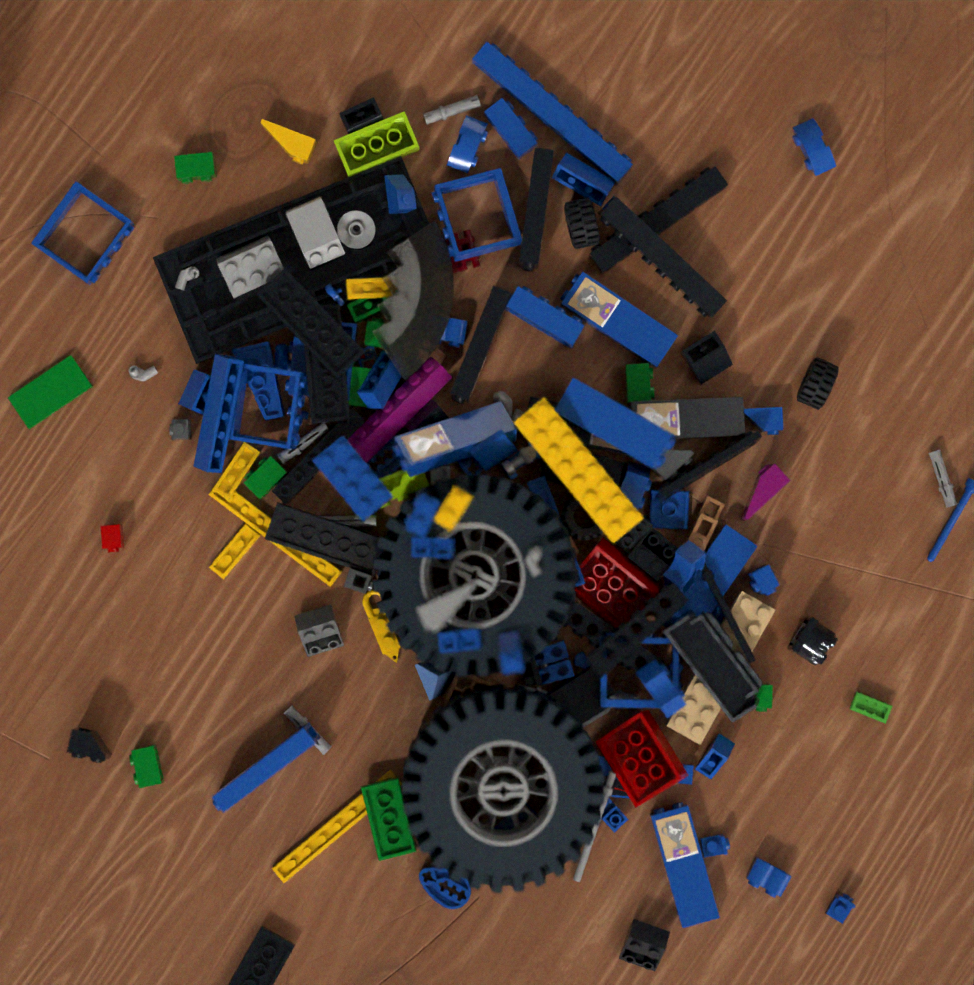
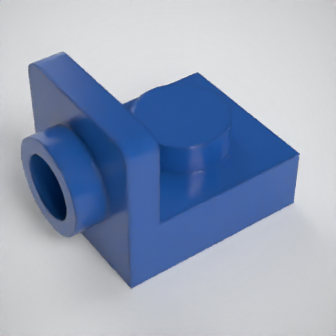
[700,834,730,858]
[825,893,856,924]

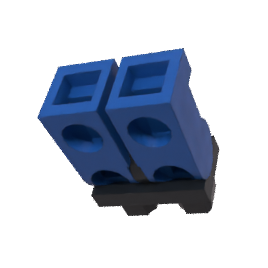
[523,640,575,686]

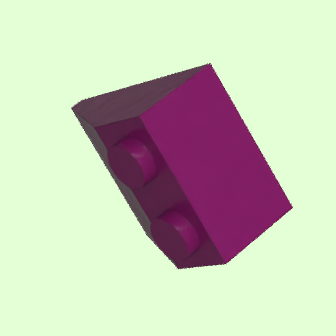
[741,463,791,521]

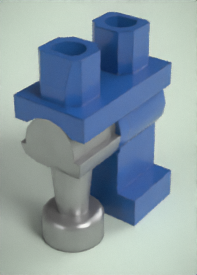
[500,442,541,480]

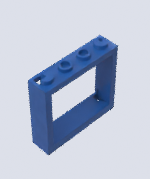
[432,168,522,262]
[31,181,134,285]
[229,363,308,449]
[598,633,679,708]

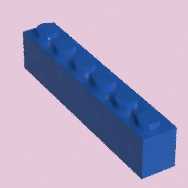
[193,354,244,473]

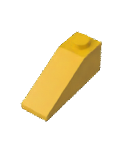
[261,119,317,165]

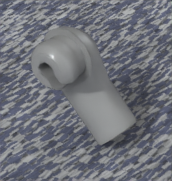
[175,266,199,291]
[129,365,158,382]
[493,391,512,417]
[525,547,542,577]

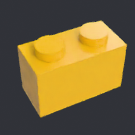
[434,487,474,531]

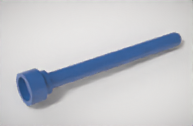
[927,478,974,562]

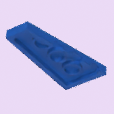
[232,342,285,421]

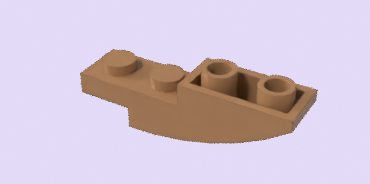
[683,496,725,551]

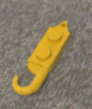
[362,589,401,663]

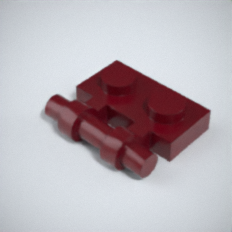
[439,229,481,275]

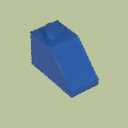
[384,175,417,214]
[744,407,784,435]
[498,631,525,675]
[695,733,735,779]

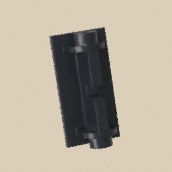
[614,515,653,554]

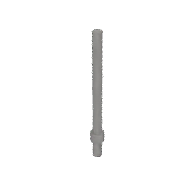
[573,771,616,882]

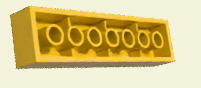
[514,398,643,543]

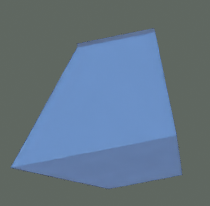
[415,662,456,700]

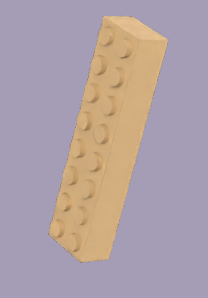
[665,591,775,745]

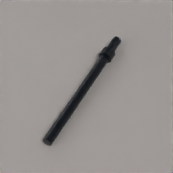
[701,563,756,664]

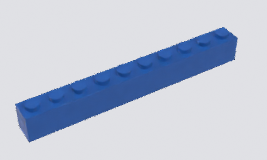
[472,42,633,185]

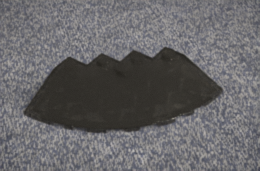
[372,221,454,380]

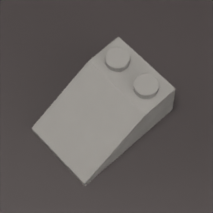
[285,197,345,269]
[417,583,477,632]

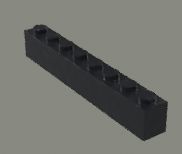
[589,166,728,274]
[598,196,727,318]

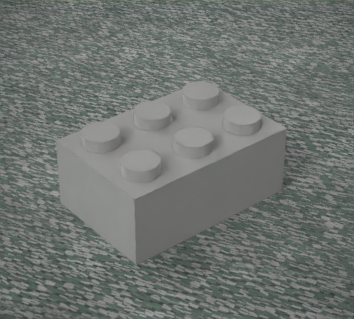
[216,235,284,298]

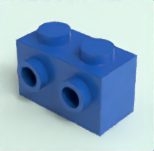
[405,493,443,538]
[748,565,780,596]

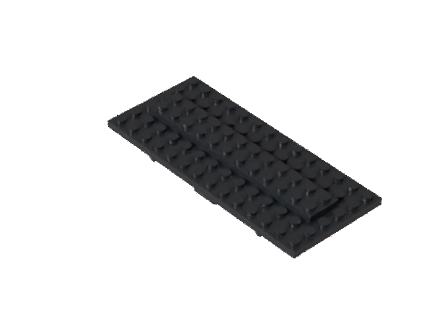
[153,156,445,364]

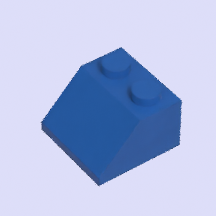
[178,369,211,415]

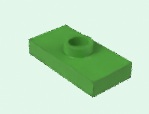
[849,691,892,724]

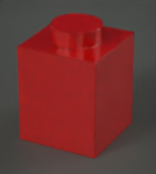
[100,524,124,553]

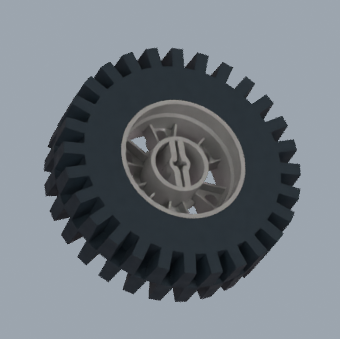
[373,475,578,676]
[403,684,605,893]

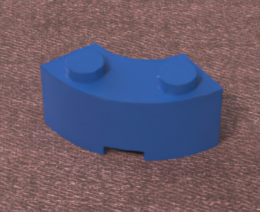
[447,115,488,173]
[792,118,836,176]
[663,540,706,595]
[636,660,686,718]

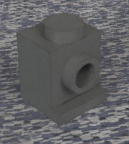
[169,419,191,440]
[344,568,374,594]

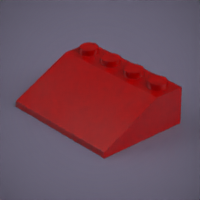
[575,538,662,628]
[596,710,689,808]

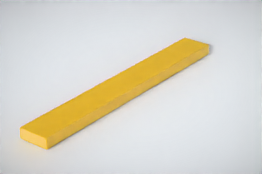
[208,489,342,587]
[272,769,403,883]

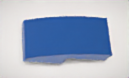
[601,798,629,833]

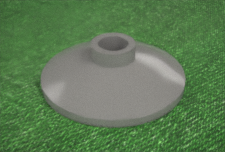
[337,210,375,249]

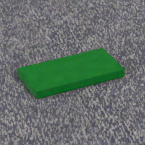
[8,355,93,430]
[361,777,416,861]

